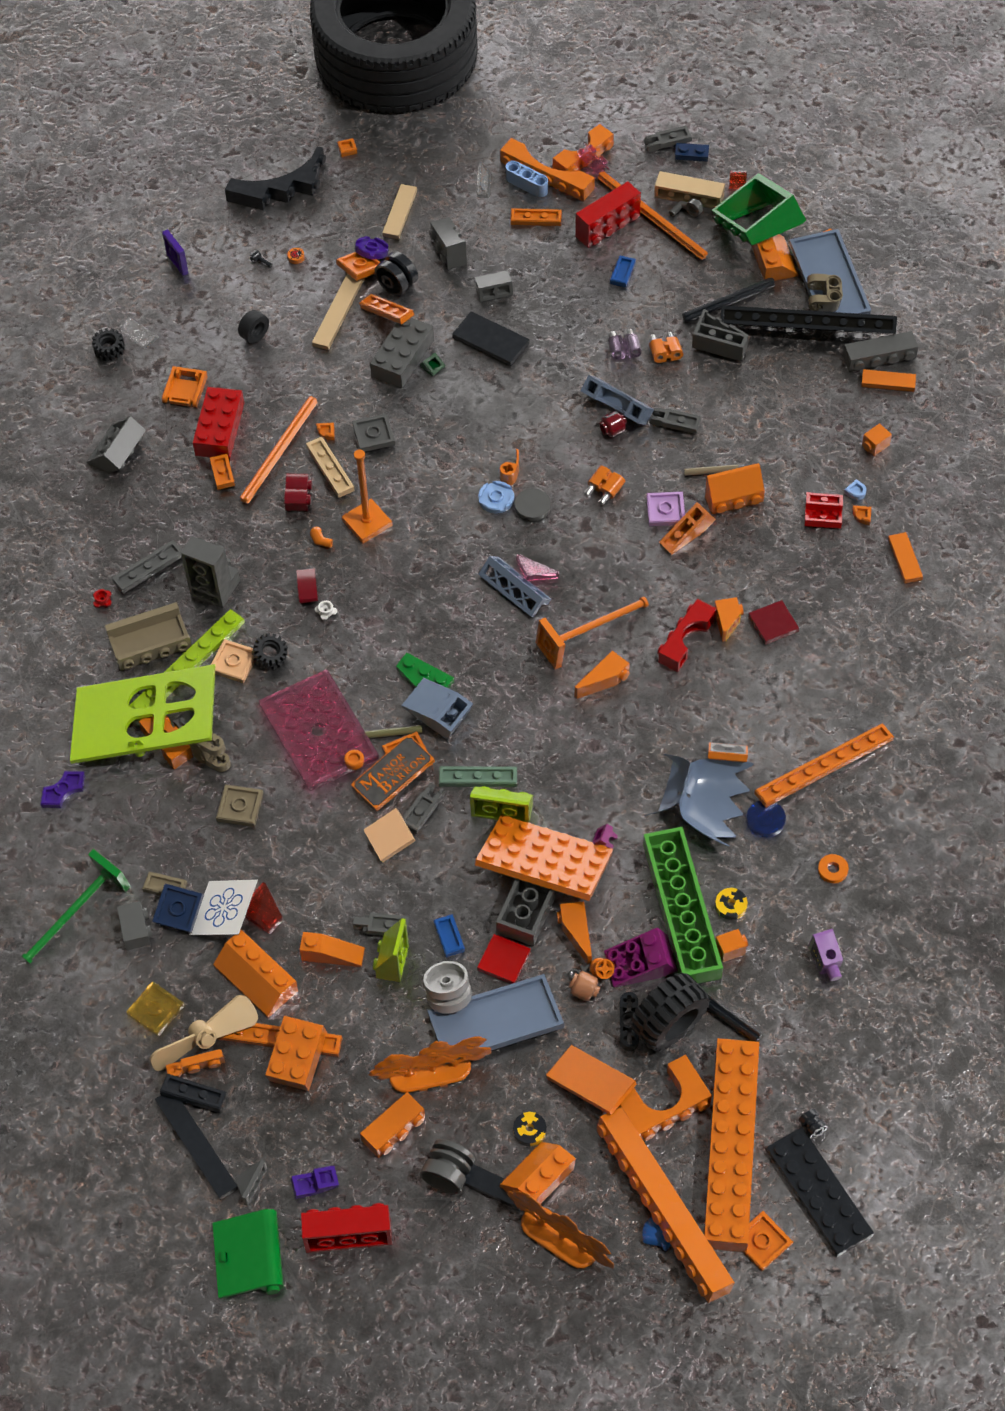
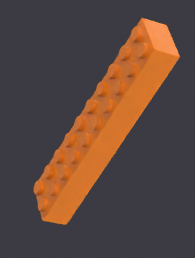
[704,1038,759,1252]

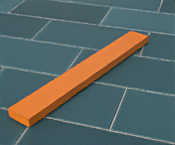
[754,723,894,808]

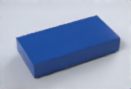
[610,255,636,288]
[433,914,465,957]

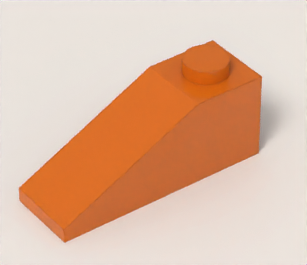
[659,502,716,554]
[574,650,630,699]
[556,901,592,964]
[300,932,365,967]

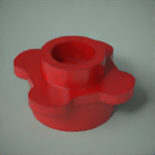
[93,589,112,608]

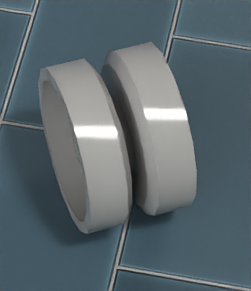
[423,961,472,1014]

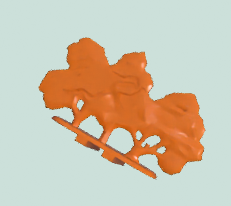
[368,1036,492,1093]
[507,1190,614,1269]

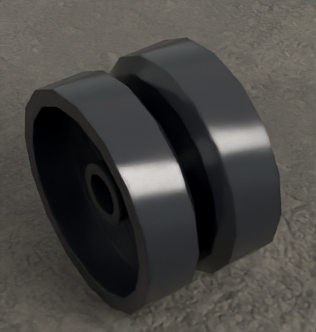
[374,251,418,296]

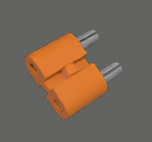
[649,332,683,363]
[584,465,626,505]

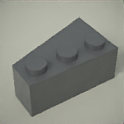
[429,217,467,270]
[692,309,749,361]

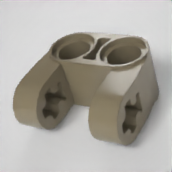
[807,274,843,312]
[190,733,231,772]

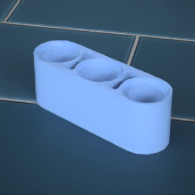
[506,161,548,197]

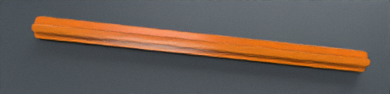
[597,171,708,260]

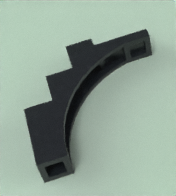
[225,146,326,210]

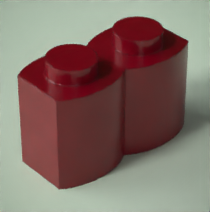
[284,473,312,511]

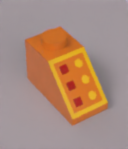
[714,597,744,642]

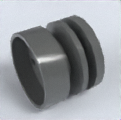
[420,1139,475,1195]

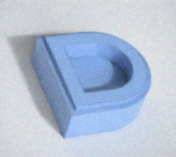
[844,479,866,501]

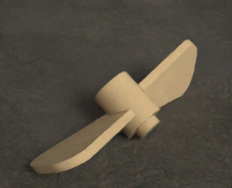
[150,995,258,1071]

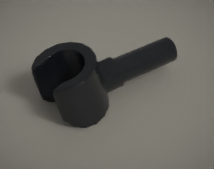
[250,250,273,267]

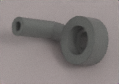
[669,199,703,217]

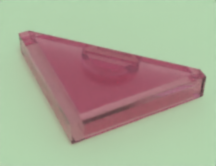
[516,555,559,581]

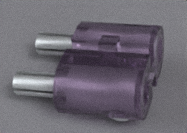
[608,329,642,359]

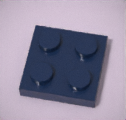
[152,883,204,933]

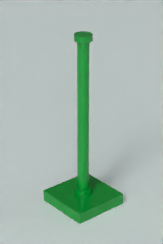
[22,849,131,964]

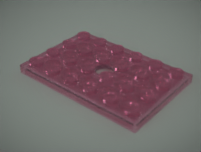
[259,669,379,791]

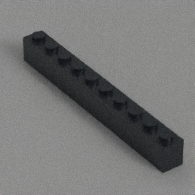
[720,305,897,335]

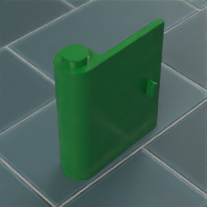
[212,1209,284,1299]

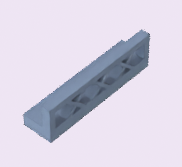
[478,556,551,617]

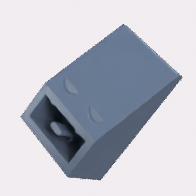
[401,678,473,740]

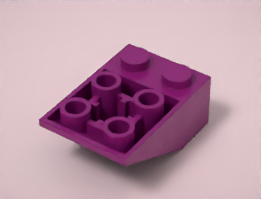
[604,927,678,988]

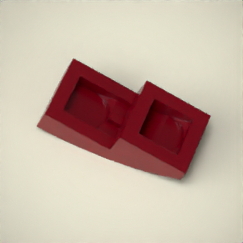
[296,568,318,603]

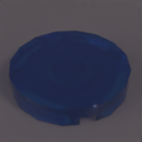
[746,801,786,838]

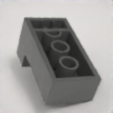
[181,536,240,608]

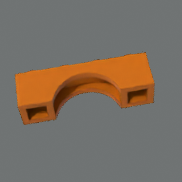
[553,124,614,171]

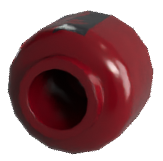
[599,411,627,437]

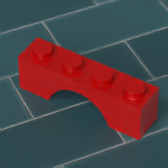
[657,599,717,672]

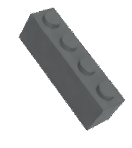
[843,331,918,372]

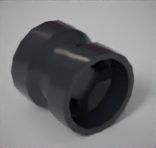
[798,1109,828,1139]

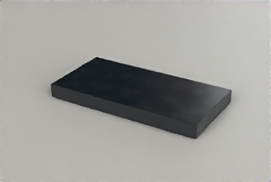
[452,311,529,366]

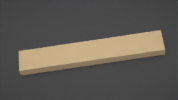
[312,274,365,351]

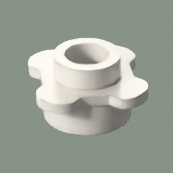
[315,600,337,620]

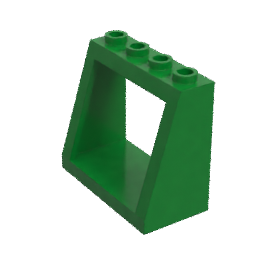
[711,173,806,245]

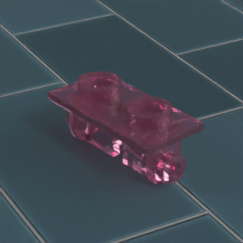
[577,142,609,174]

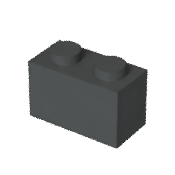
[117,901,153,950]

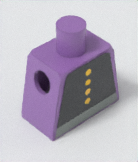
[808,929,843,981]

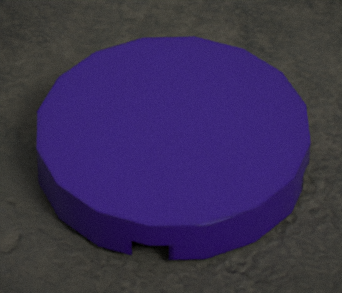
[355,236,389,259]

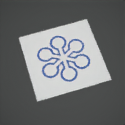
[190,880,258,935]

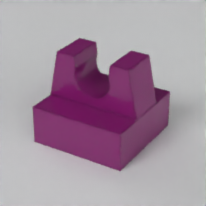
[592,824,618,849]

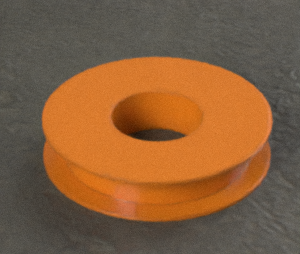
[818,854,849,883]

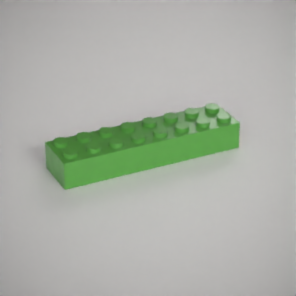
[643,827,723,983]

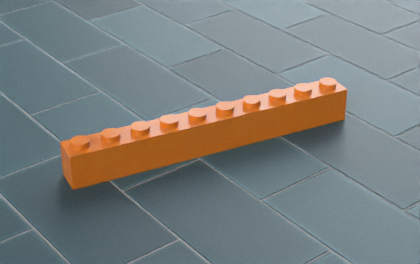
[597,1107,735,1303]

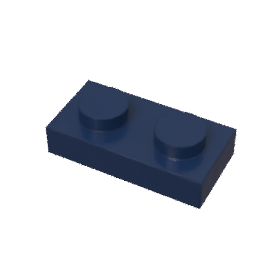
[675,143,709,162]

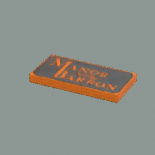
[351,735,435,811]

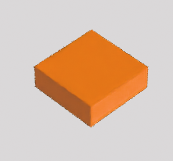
[337,138,357,157]

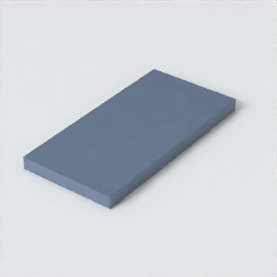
[789,229,871,314]
[427,974,564,1065]

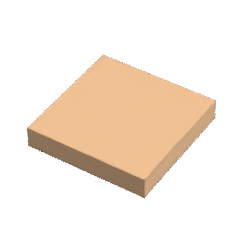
[211,639,256,683]
[364,808,416,862]

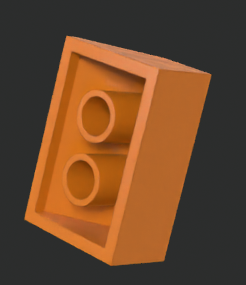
[751,234,798,281]
[705,463,765,514]
[500,1142,576,1204]

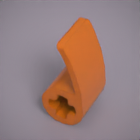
[500,449,519,485]

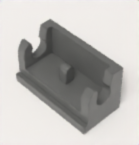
[474,270,513,302]

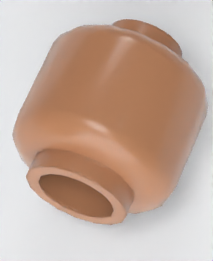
[568,971,600,1001]

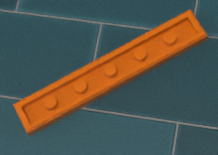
[217,1023,342,1057]

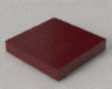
[748,600,799,645]

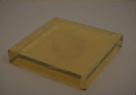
[126,981,185,1036]

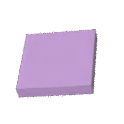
[646,492,685,526]

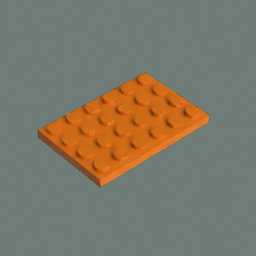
[475,815,613,901]

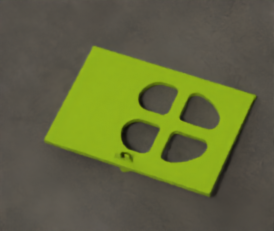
[70,664,216,764]

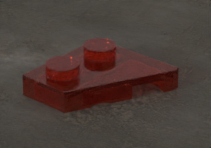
[245,882,283,934]

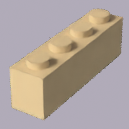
[654,171,725,209]

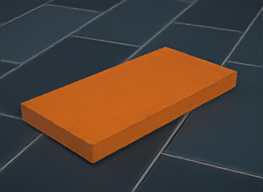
[546,1045,637,1115]

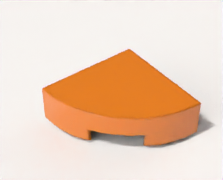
[316,423,335,440]
[852,505,871,525]

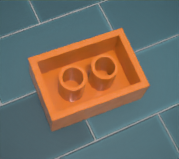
[265,1016,327,1091]

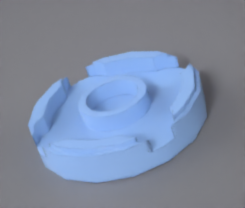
[478,481,515,514]

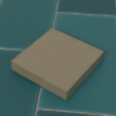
[216,784,264,827]

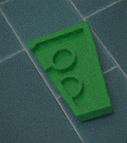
[396,652,454,688]

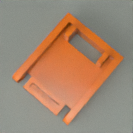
[162,366,208,408]

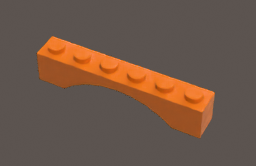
[500,138,595,202]

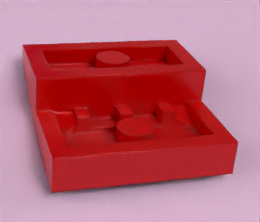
[805,492,843,529]

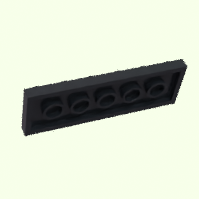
[766,1127,874,1257]

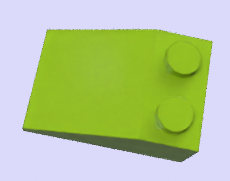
[373,918,409,982]

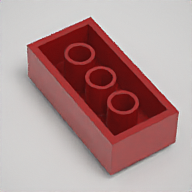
[575,181,641,248]
[193,387,244,460]
[301,1203,393,1253]

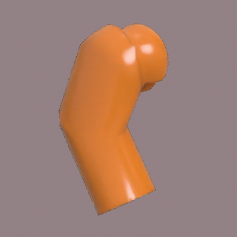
[310,526,333,548]

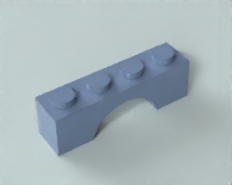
[580,375,654,425]

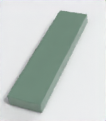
[439,766,517,787]

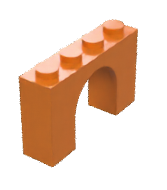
[617,1054,712,1141]

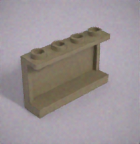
[105,602,192,671]

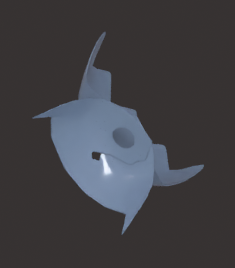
[644,754,754,846]

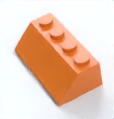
[213,930,298,1018]

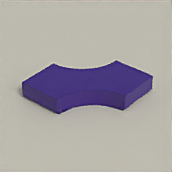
[40,771,85,808]

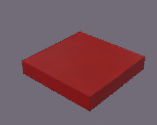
[477,934,531,984]

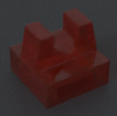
[729,170,747,189]

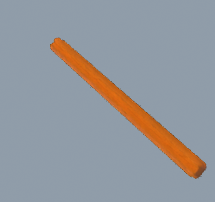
[240,396,317,504]

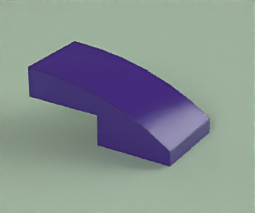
[290,1166,339,1199]

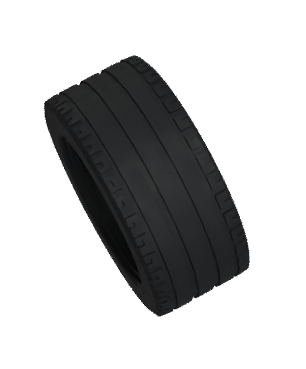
[310,0,478,113]

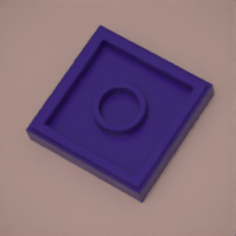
[162,229,189,276]

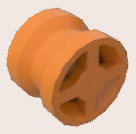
[589,958,614,979]

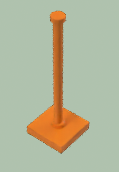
[342,449,393,544]
[535,596,649,670]

